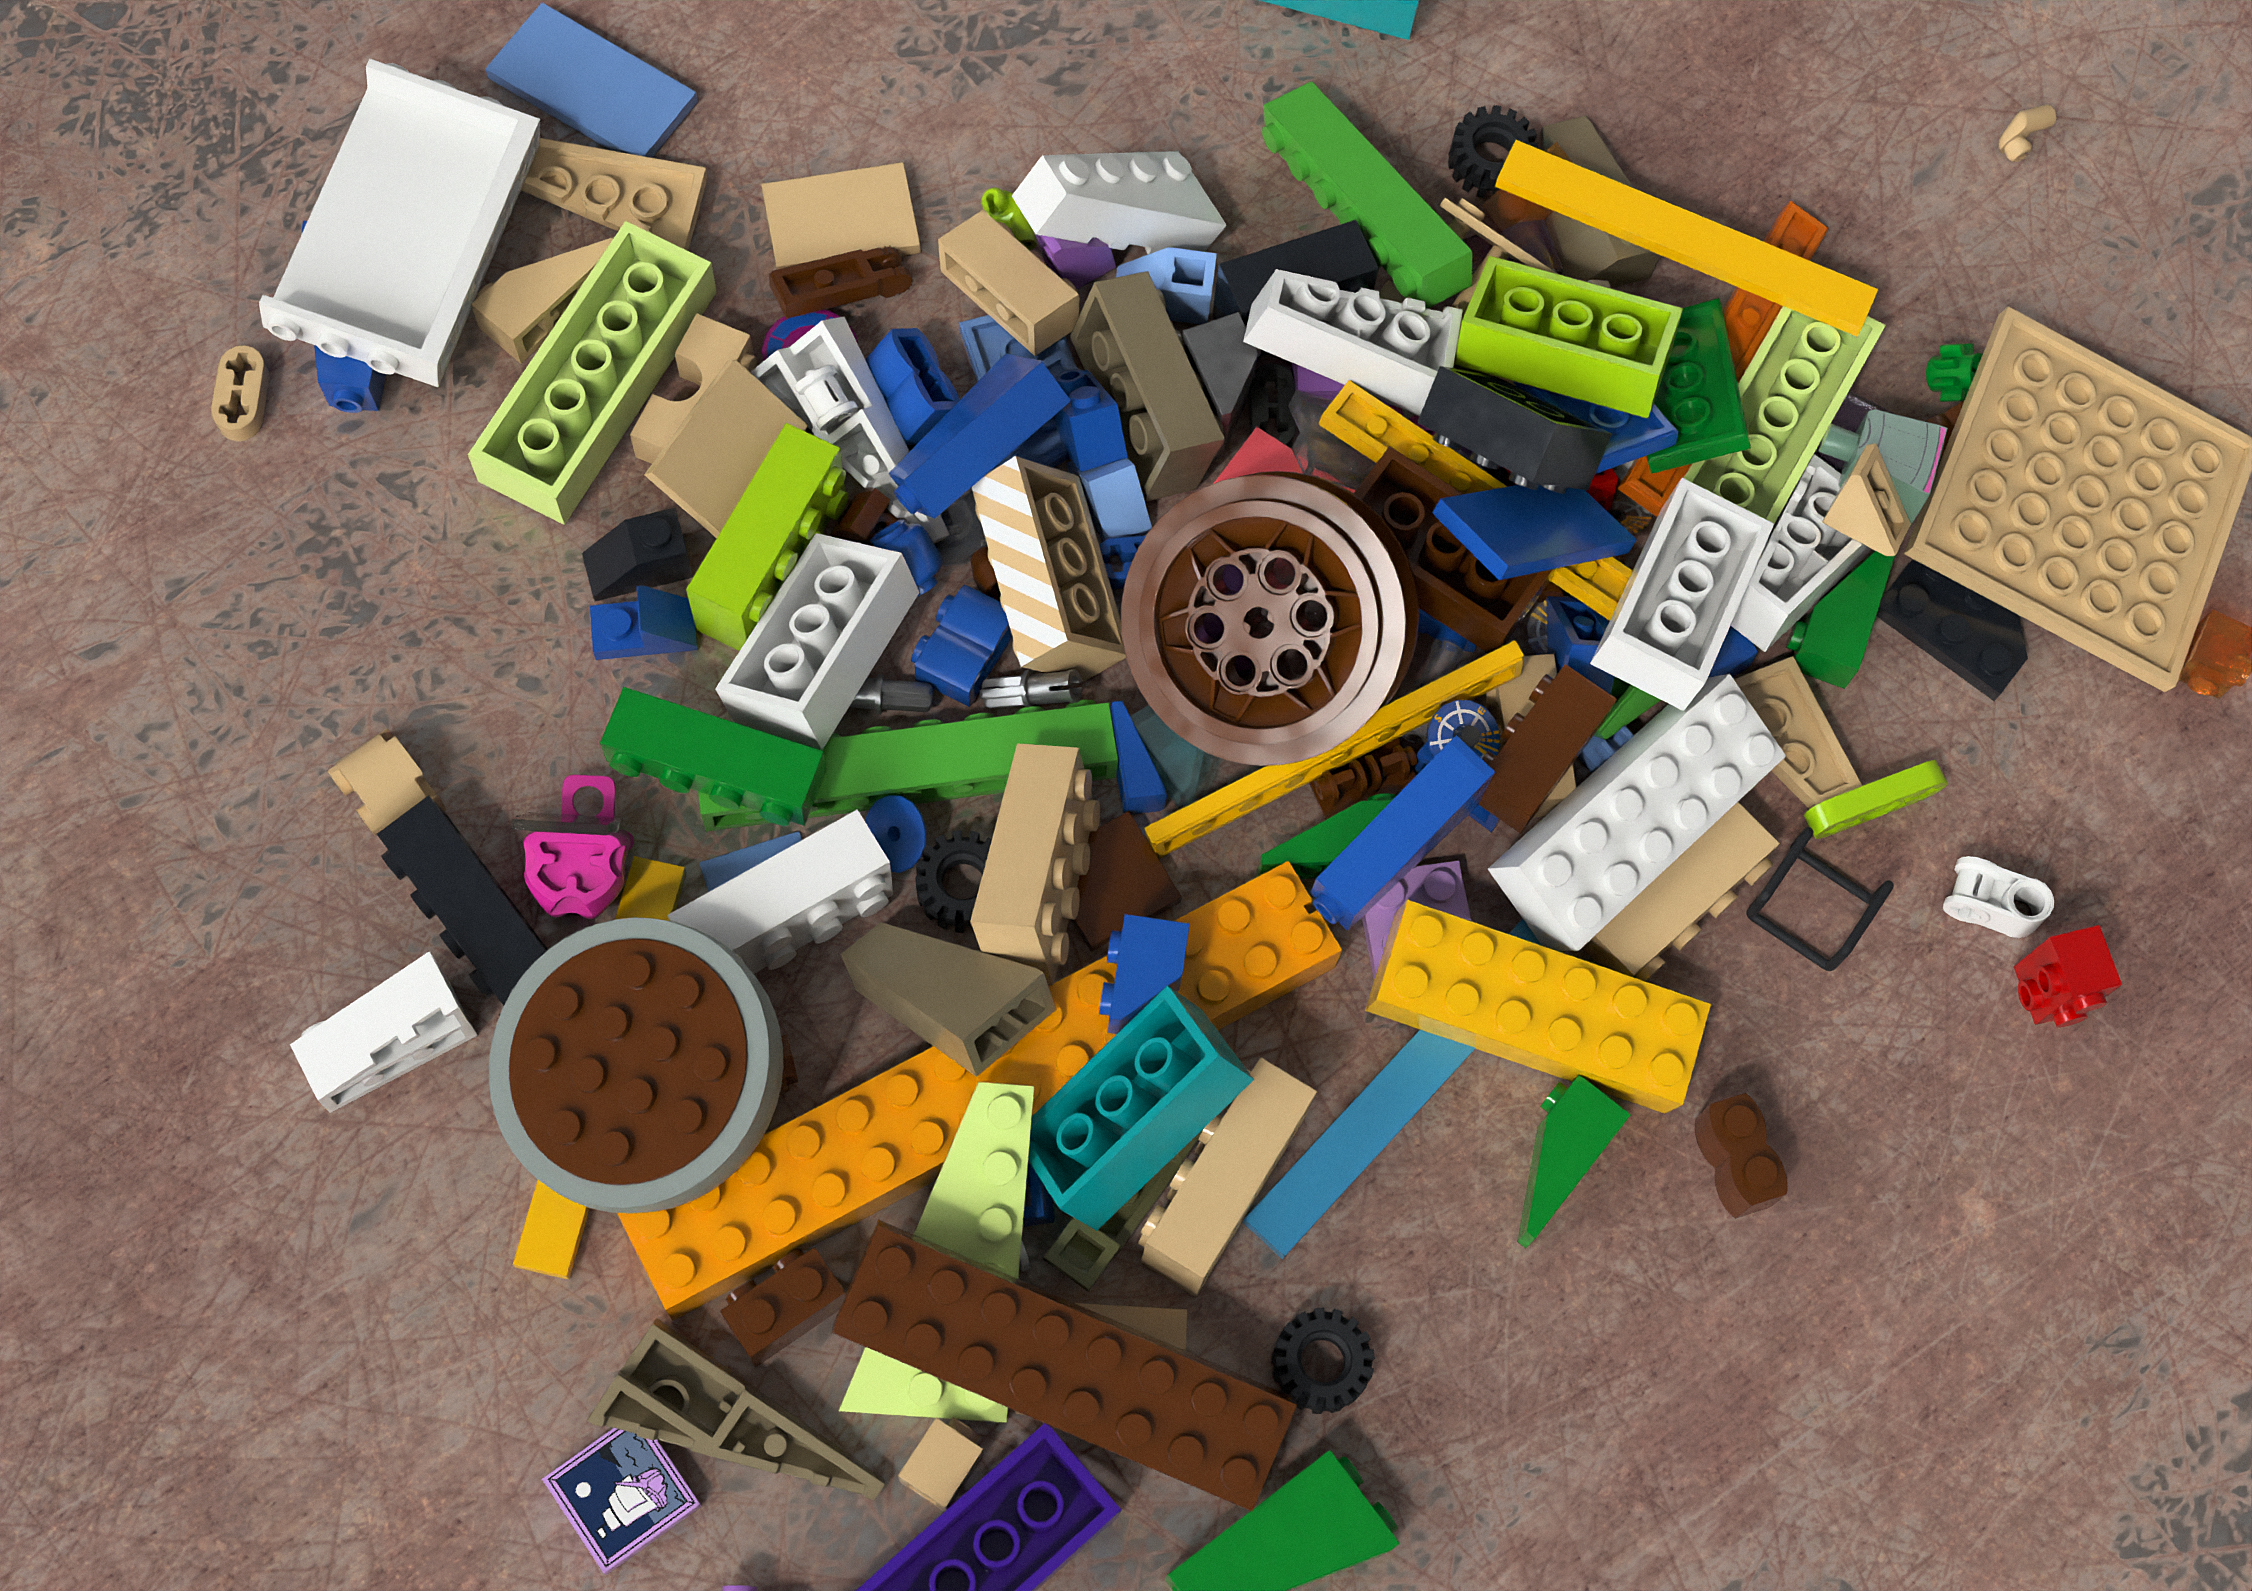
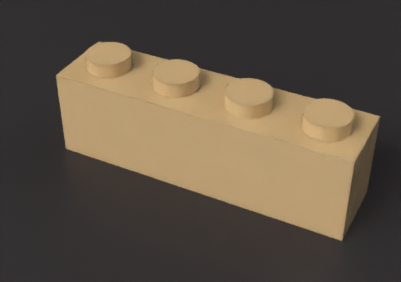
[1582,802,1780,982]

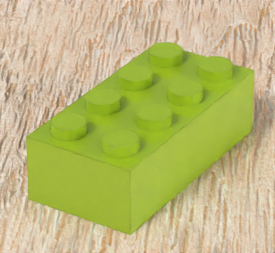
[1454,256,1683,418]
[686,423,848,651]

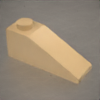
[471,238,613,364]

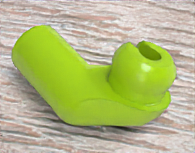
[981,187,1037,251]

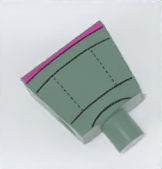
[1819,409,1948,526]

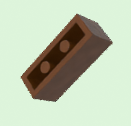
[1479,664,1617,834]

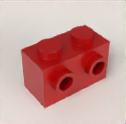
[2014,925,2122,1028]

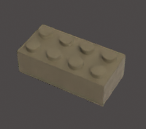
[1070,271,1225,502]

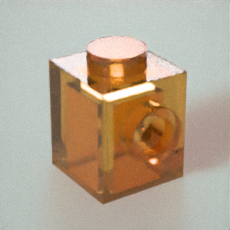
[2178,609,2252,699]

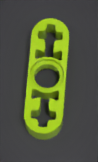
[1804,760,1948,839]

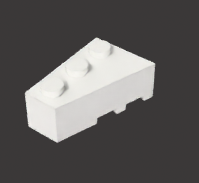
[290,951,477,1113]

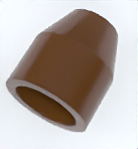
[970,546,1001,601]

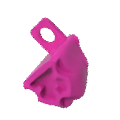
[523,775,634,919]

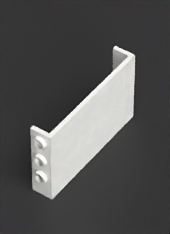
[259,58,540,387]

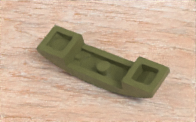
[1043,1128,1204,1292]

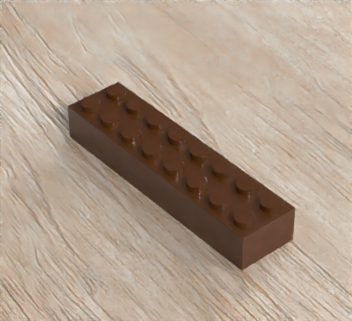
[832,1219,1297,1512]

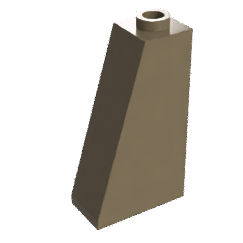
[841,922,1056,1077]

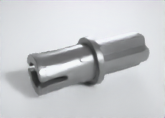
[980,669,1083,708]
[849,674,933,715]

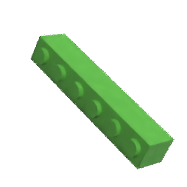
[1262,81,1472,309]

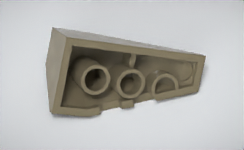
[1541,116,1660,288]

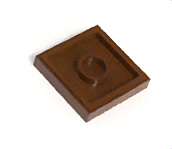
[1071,811,1182,952]

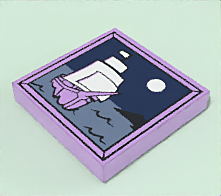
[542,1428,702,1575]

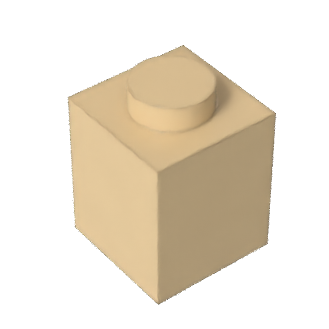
[898,1417,983,1512]

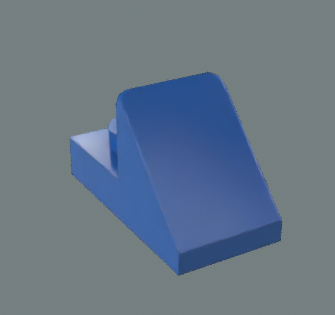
[590,586,698,660]

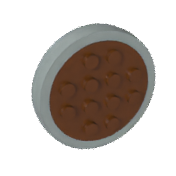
[489,917,783,1213]

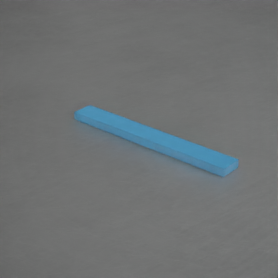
[1242,919,1562,1260]

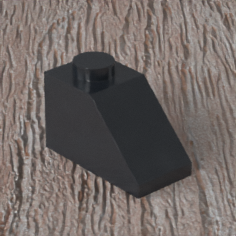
[582,508,693,602]

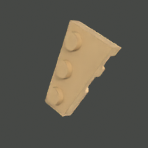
[1734,656,1862,809]

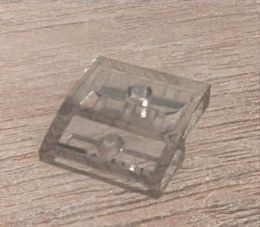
[1288,390,1376,490]

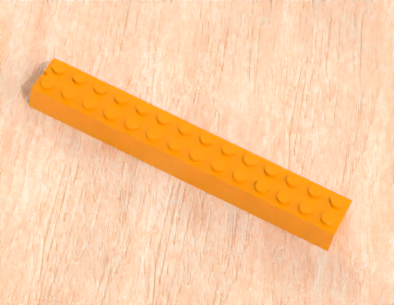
[617,861,1342,1321]

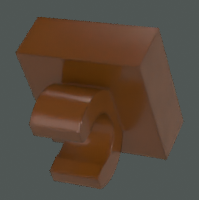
[830,488,897,546]

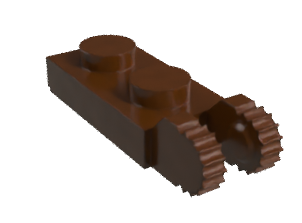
[769,246,913,319]

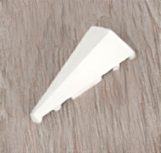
[750,317,950,544]

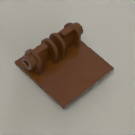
[1309,738,1417,820]

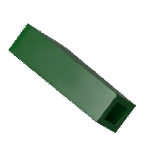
[1165,1450,1400,1591]

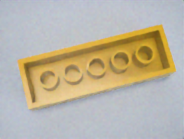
[1365,900,1711,1114]

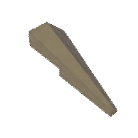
[587,1318,885,1500]

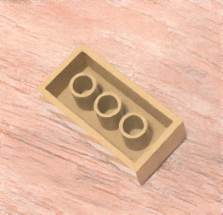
[972,456,1126,681]

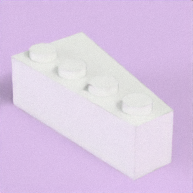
[1012,151,1226,255]
[1243,269,1463,416]
[1730,454,1871,652]

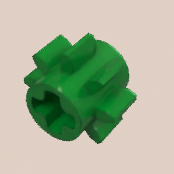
[1926,343,1983,402]

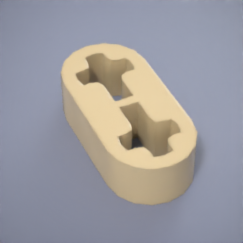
[211,346,270,441]

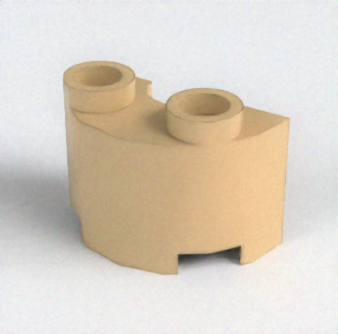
[327,728,447,836]

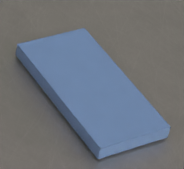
[485,2,698,158]

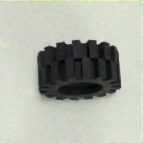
[1448,105,1538,199]
[915,830,992,933]
[1271,1308,1375,1414]

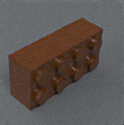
[1354,446,1556,653]

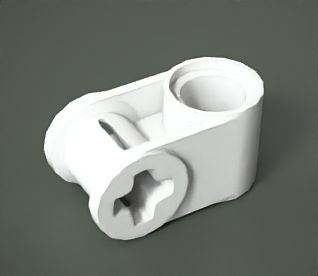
[1943,856,2054,938]

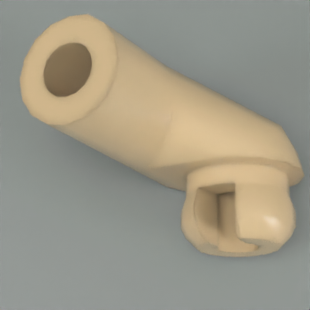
[1999,104,2056,162]

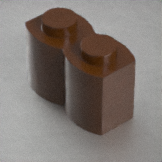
[1695,1093,1788,1219]

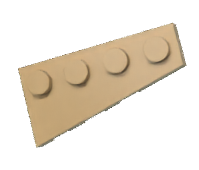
[521,138,708,251]

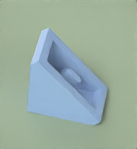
[1067,458,1152,542]

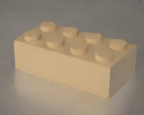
[970,743,1100,985]
[1138,1057,1317,1297]

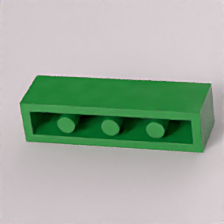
[600,687,827,826]

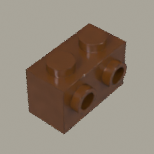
[720,1247,846,1367]

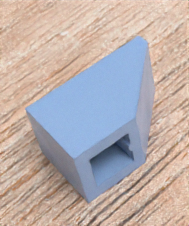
[1116,247,1217,325]

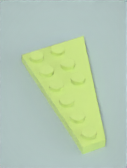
[839,1081,1034,1423]

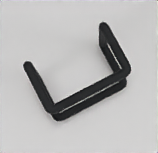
[1746,827,1894,971]

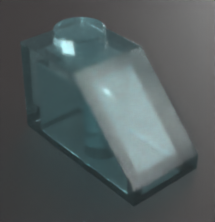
[1129,705,1205,810]

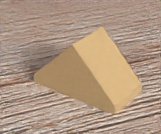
[1822,444,1911,556]

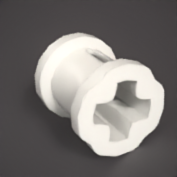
[794,365,859,431]

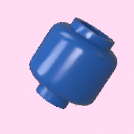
[870,519,943,597]

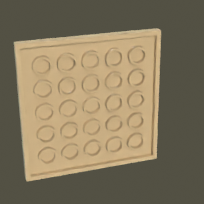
[1904,306,2252,692]

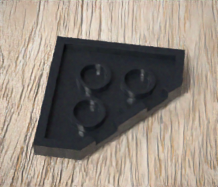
[1876,559,2028,701]

